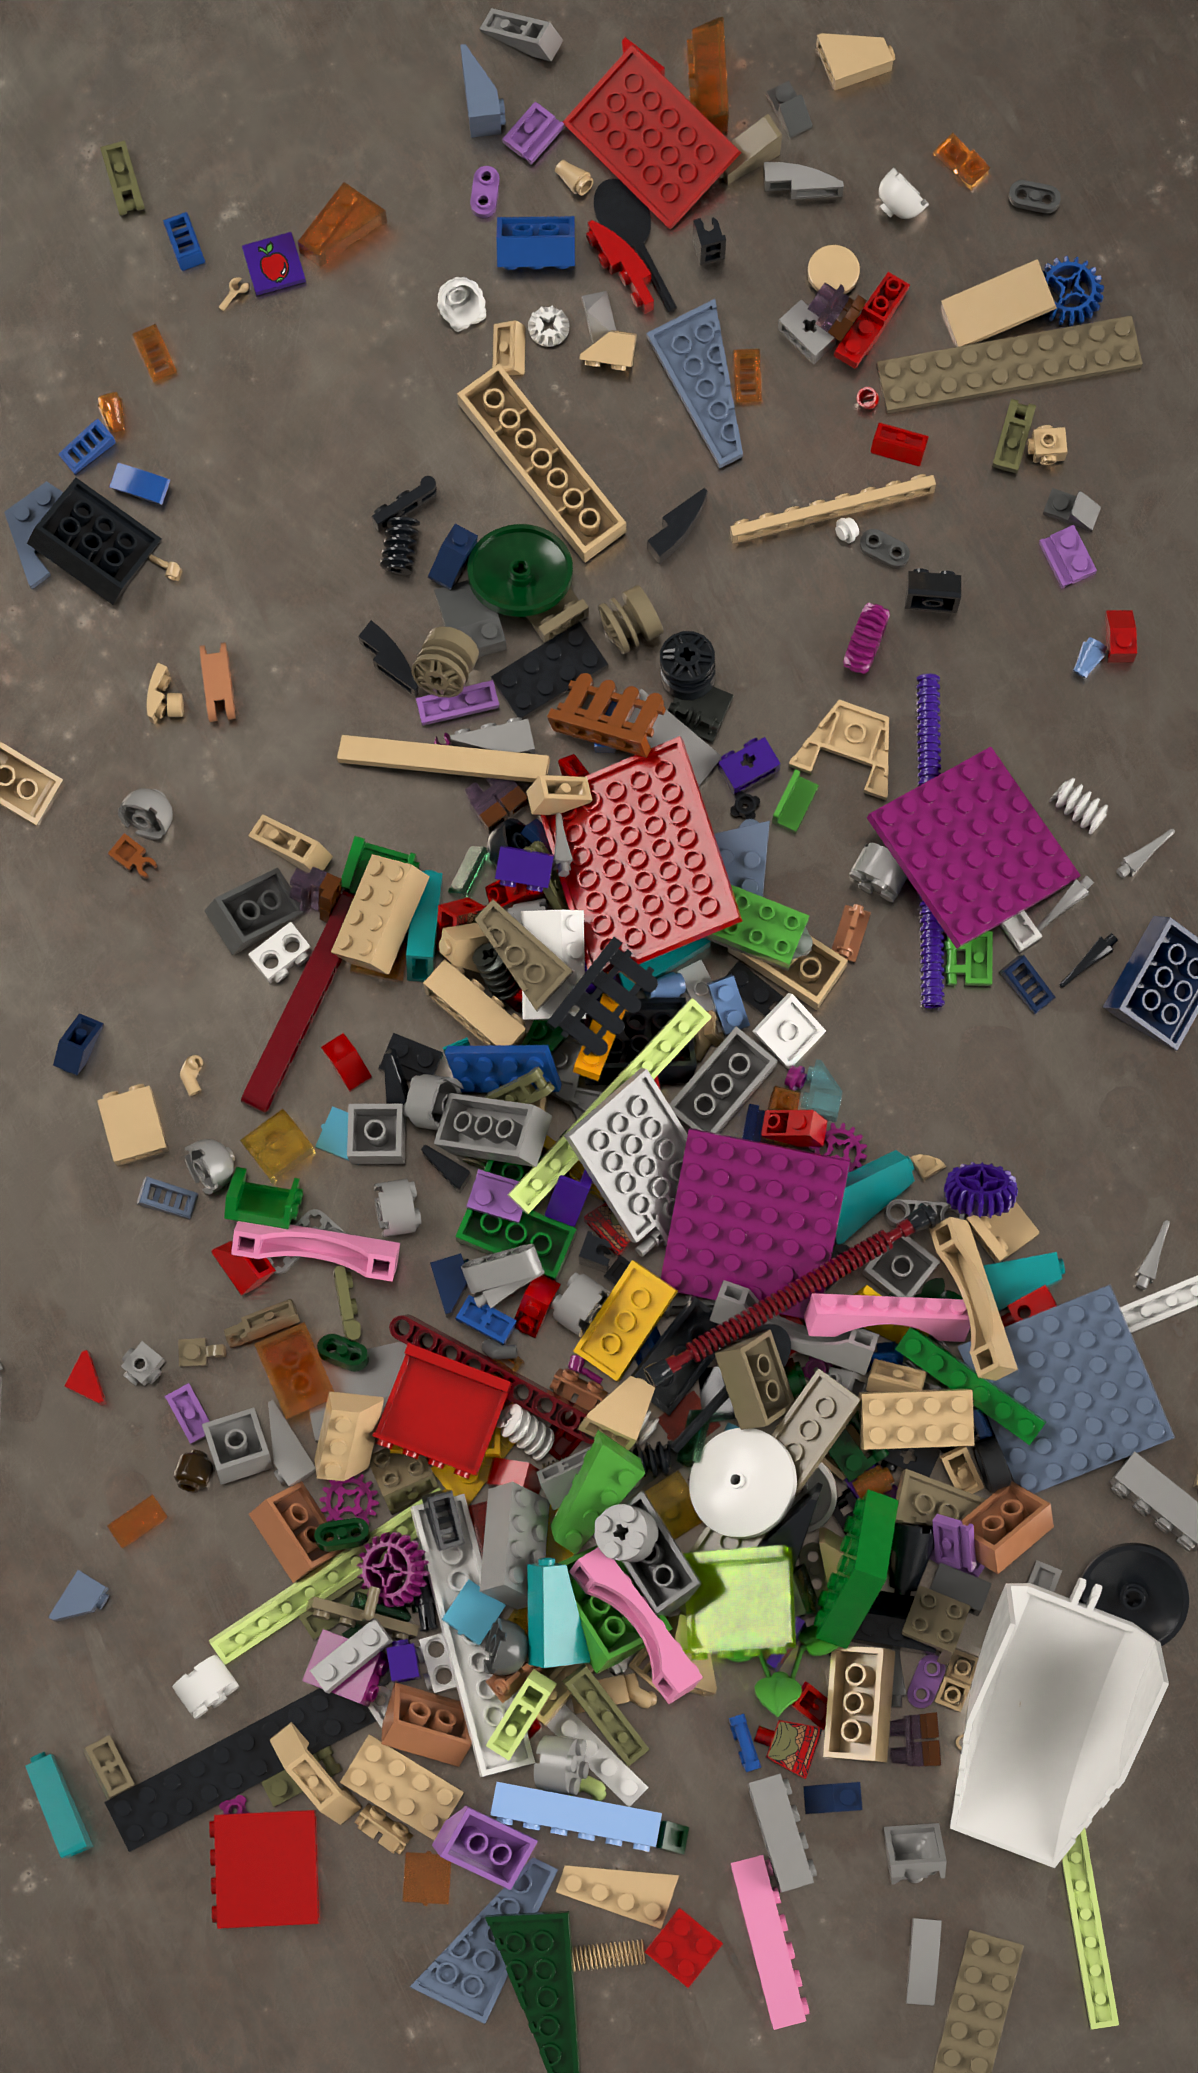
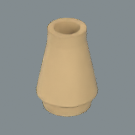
[555,160,593,196]

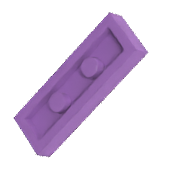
[416,680,499,726]

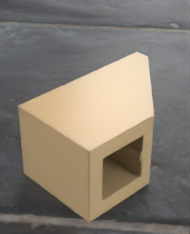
[580,330,637,371]

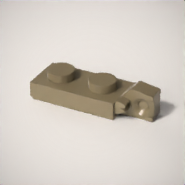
[224,1299,300,1348]

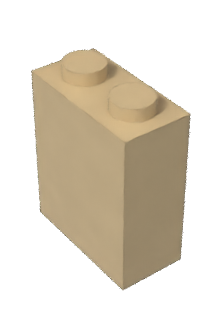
[97,1084,169,1166]

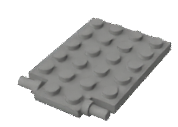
[564,1068,688,1257]

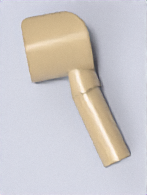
[219,278,249,311]
[149,554,182,581]

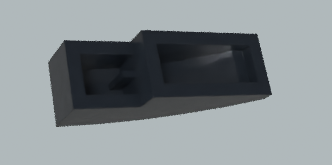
[647,487,708,564]
[358,620,419,697]

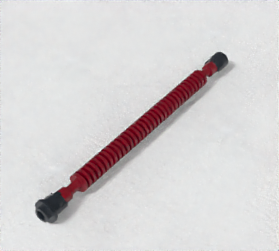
[643,1203,938,1388]

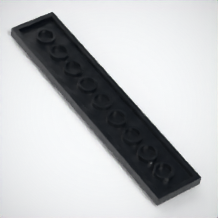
[104,1688,377,1852]

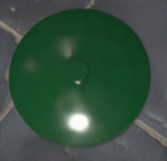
[468,524,573,617]

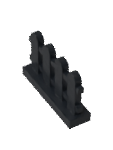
[545,937,658,1056]

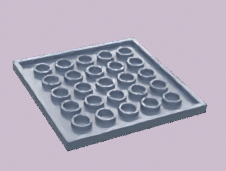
[958,1284,1175,1494]

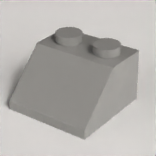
[202,1408,273,1485]

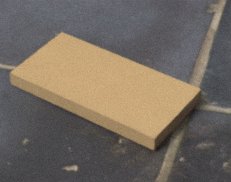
[941,259,1057,347]

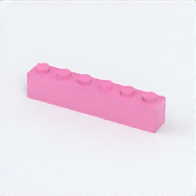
[730,1855,810,2030]

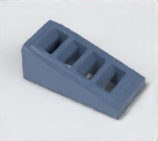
[136,1177,198,1219]

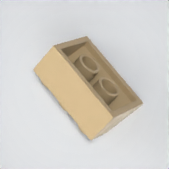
[314,1391,384,1481]

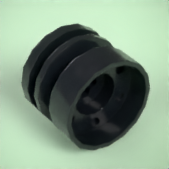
[660,631,716,700]

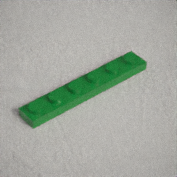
[895,1327,1046,1445]

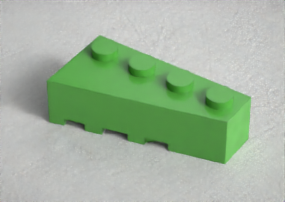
[550,1430,645,1555]

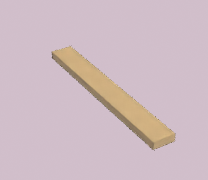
[337,735,550,782]

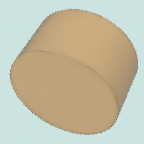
[167,693,184,717]

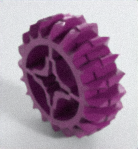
[843,603,890,674]
[356,1532,430,1607]

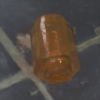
[852,1465,895,1499]

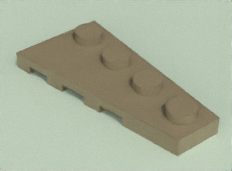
[475,899,573,1012]

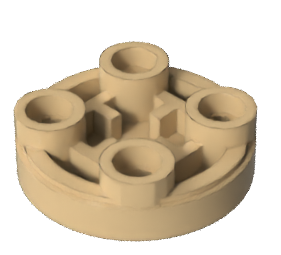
[808,245,860,299]

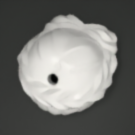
[437,277,486,332]

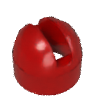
[857,387,879,410]

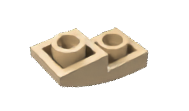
[147,663,171,724]
[935,1648,979,1712]

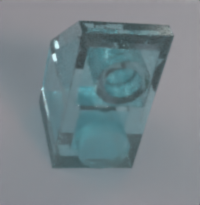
[801,1059,843,1122]

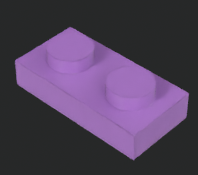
[165,1383,210,1445]

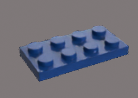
[445,1045,562,1093]

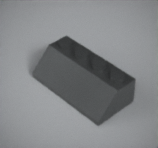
[623,1491,701,1616]

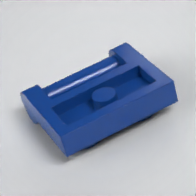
[729,1714,761,1772]

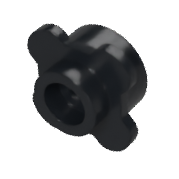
[730,791,760,820]

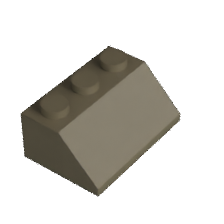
[715,1329,795,1430]

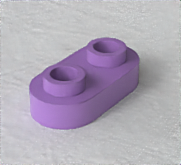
[470,166,500,218]
[907,1655,945,1709]

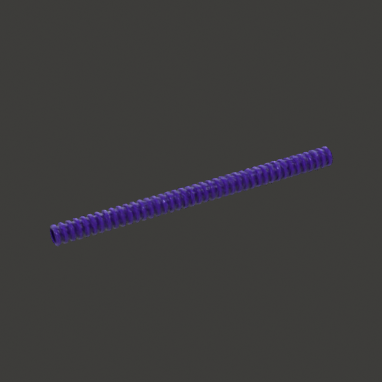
[916,674,945,1008]

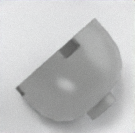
[118,788,173,840]
[184,1139,235,1195]

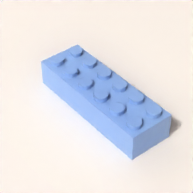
[490,1782,662,1852]

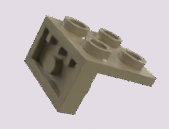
[526,588,589,643]
[369,1448,439,1515]
[902,1586,971,1666]

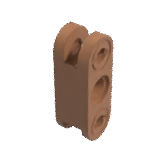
[199,642,236,722]

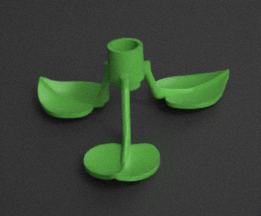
[716,1625,839,1717]

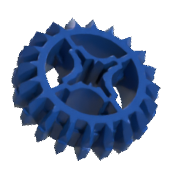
[1043,256,1104,327]

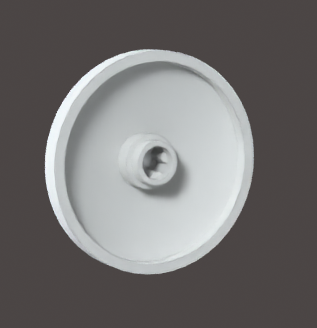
[689,1428,797,1539]

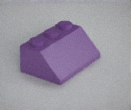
[432,1806,538,1890]

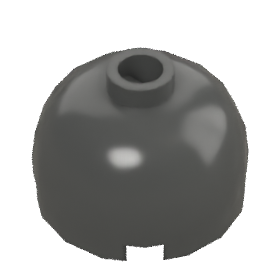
[483,1618,528,1676]

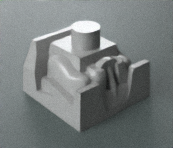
[884,1823,947,1884]

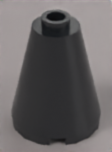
[888,1523,934,1596]

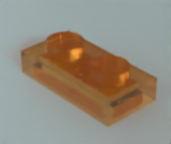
[107,1494,168,1549]

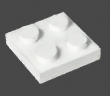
[752,993,826,1069]

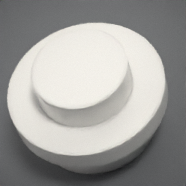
[835,517,859,543]

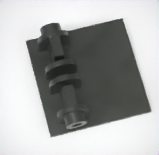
[668,686,734,742]

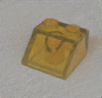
[240,1109,315,1183]
[645,1470,703,1540]

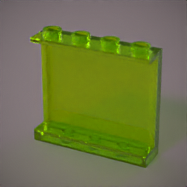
[683,1545,796,1661]

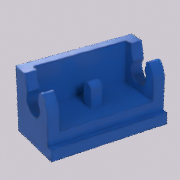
[455,1295,517,1345]

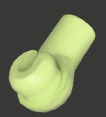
[569,1776,606,1801]

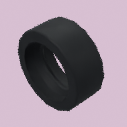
[973,1436,1011,1492]

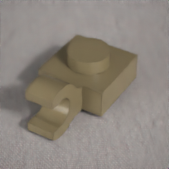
[178,1338,226,1368]

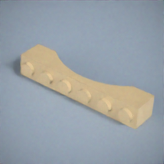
[929,1217,1018,1381]

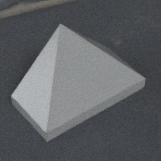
[582,291,616,344]

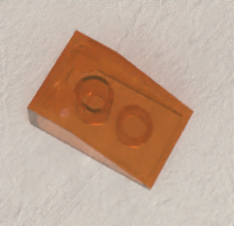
[254,1322,334,1420]

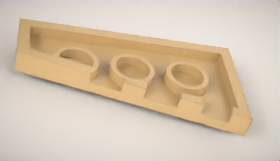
[556,1866,679,1929]

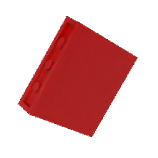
[372,1343,512,1479]
[209,1810,320,1929]

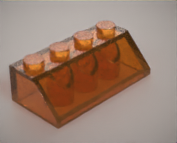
[687,17,729,135]

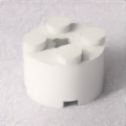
[172,1655,239,1719]

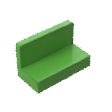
[772,769,819,834]

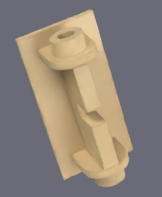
[354,1803,414,1855]

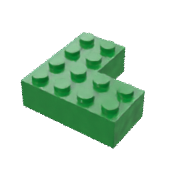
[455,1155,577,1282]
[814,1489,899,1649]

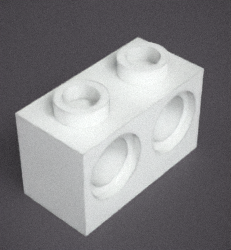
[248,922,312,984]
[416,1633,457,1694]

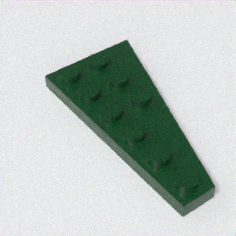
[485,1911,581,2073]

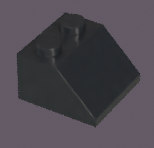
[905,568,961,613]

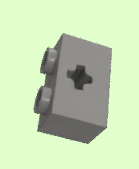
[778,300,837,364]

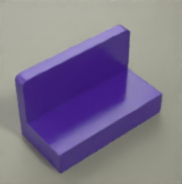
[545,1170,592,1227]

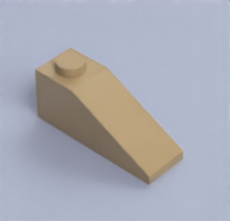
[248,814,333,878]

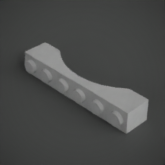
[710,1280,879,1375]

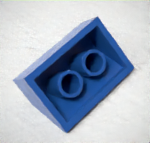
[496,216,575,270]

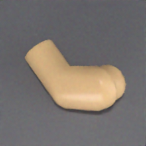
[694,1026,712,1063]
[180,1055,203,1096]
[624,1673,657,1708]

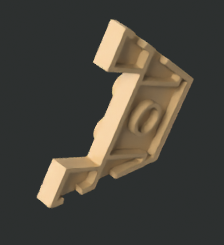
[789,700,889,800]

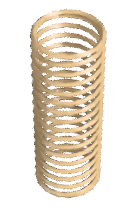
[572,1939,646,1972]

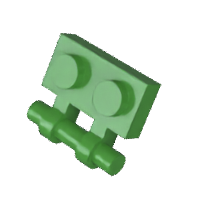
[944,931,993,986]

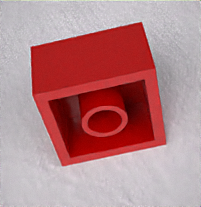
[645,1908,723,1988]

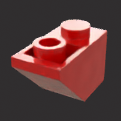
[485,880,545,909]
[761,1110,828,1147]
[211,1241,276,1295]
[514,1275,561,1338]

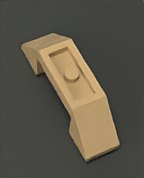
[270,1722,362,1825]

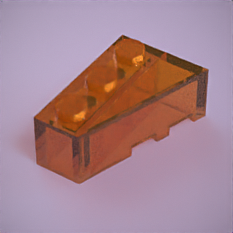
[297,182,387,267]

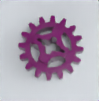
[809,1123,867,1173]
[319,1474,379,1525]

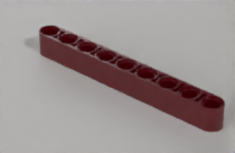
[241,890,355,1113]
[389,1314,595,1444]

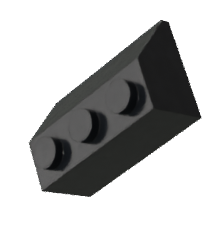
[851,1591,936,1655]

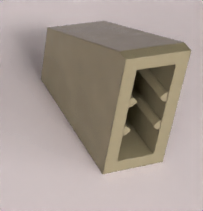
[719,114,782,185]

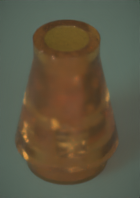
[97,392,125,433]

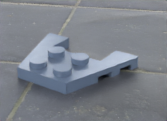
[4,481,63,589]

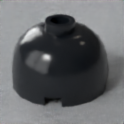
[487,818,532,866]

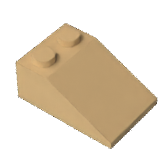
[0,742,63,825]

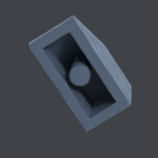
[49,1570,109,1622]

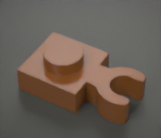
[108,833,157,879]

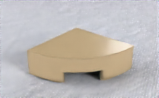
[704,1010,724,1047]
[910,1154,946,1182]

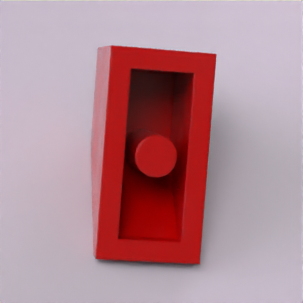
[1106,610,1137,663]

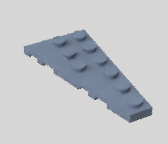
[646,299,743,468]
[714,821,770,897]
[410,1857,558,2024]

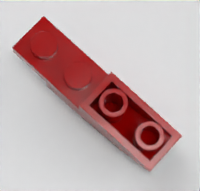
[585,220,654,314]
[833,272,910,369]

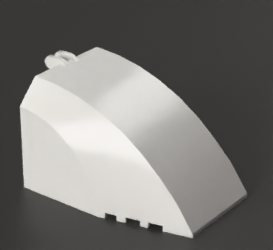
[950,1578,1169,1868]

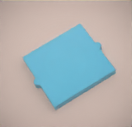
[315,1106,359,1165]
[441,1579,506,1646]

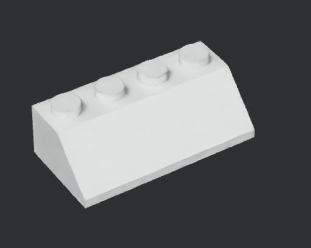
[521,910,586,1020]

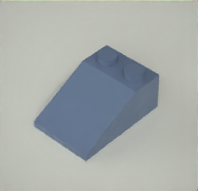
[460,44,506,138]

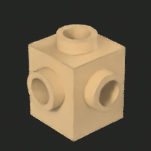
[1027,425,1067,465]

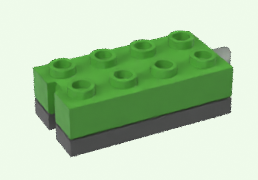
[704,885,813,971]

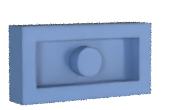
[707,974,750,1035]

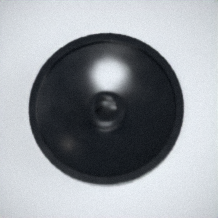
[1079,1543,1189,1646]

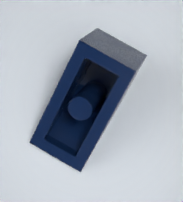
[428,524,478,590]
[53,1013,104,1075]
[430,1253,469,1318]
[803,1782,862,1814]

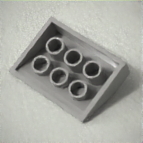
[301,1342,407,1444]

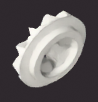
[528,306,569,347]

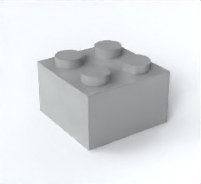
[347,1104,406,1164]
[862,1236,941,1297]

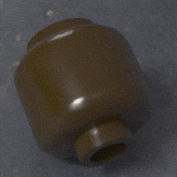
[174,1450,213,1493]

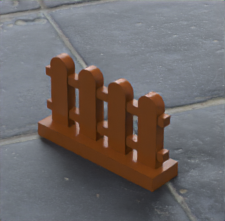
[547,673,666,758]

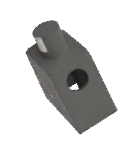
[769,1563,821,1622]

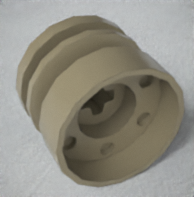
[598,584,664,654]
[411,626,479,698]

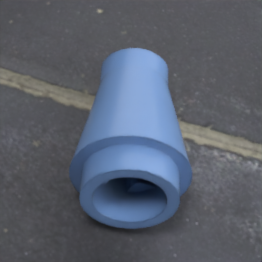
[1073,637,1107,678]
[644,972,686,998]

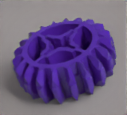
[944,1162,1018,1218]

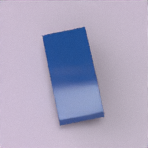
[109,463,170,505]

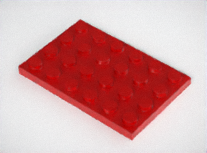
[563,45,742,229]

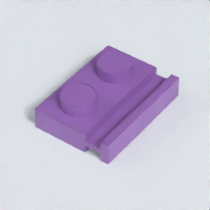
[502,101,564,165]
[1039,525,1097,589]
[467,1169,523,1224]
[932,1514,976,1573]

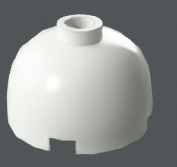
[879,168,929,219]

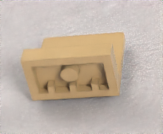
[966,1202,1039,1263]

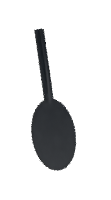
[594,179,677,312]
[670,1324,791,1453]

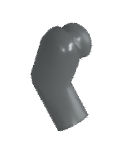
[481,1338,518,1360]

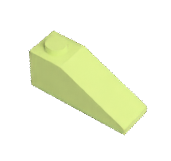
[486,1669,557,1761]

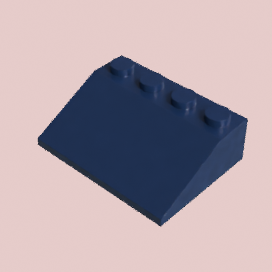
[1103,916,1198,1051]

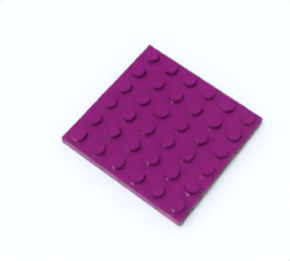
[866,747,1081,949]
[661,1128,850,1319]

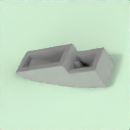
[763,162,844,200]
[906,1918,942,2006]

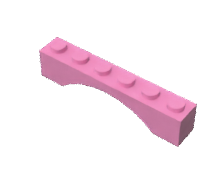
[231,1221,400,1282]
[804,1293,970,1342]
[569,1547,703,1704]

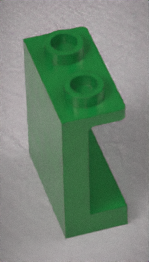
[341,836,420,895]
[224,1167,303,1229]

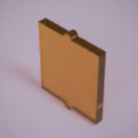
[402,1851,451,1906]

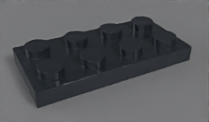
[491,621,608,720]
[631,1296,719,1416]

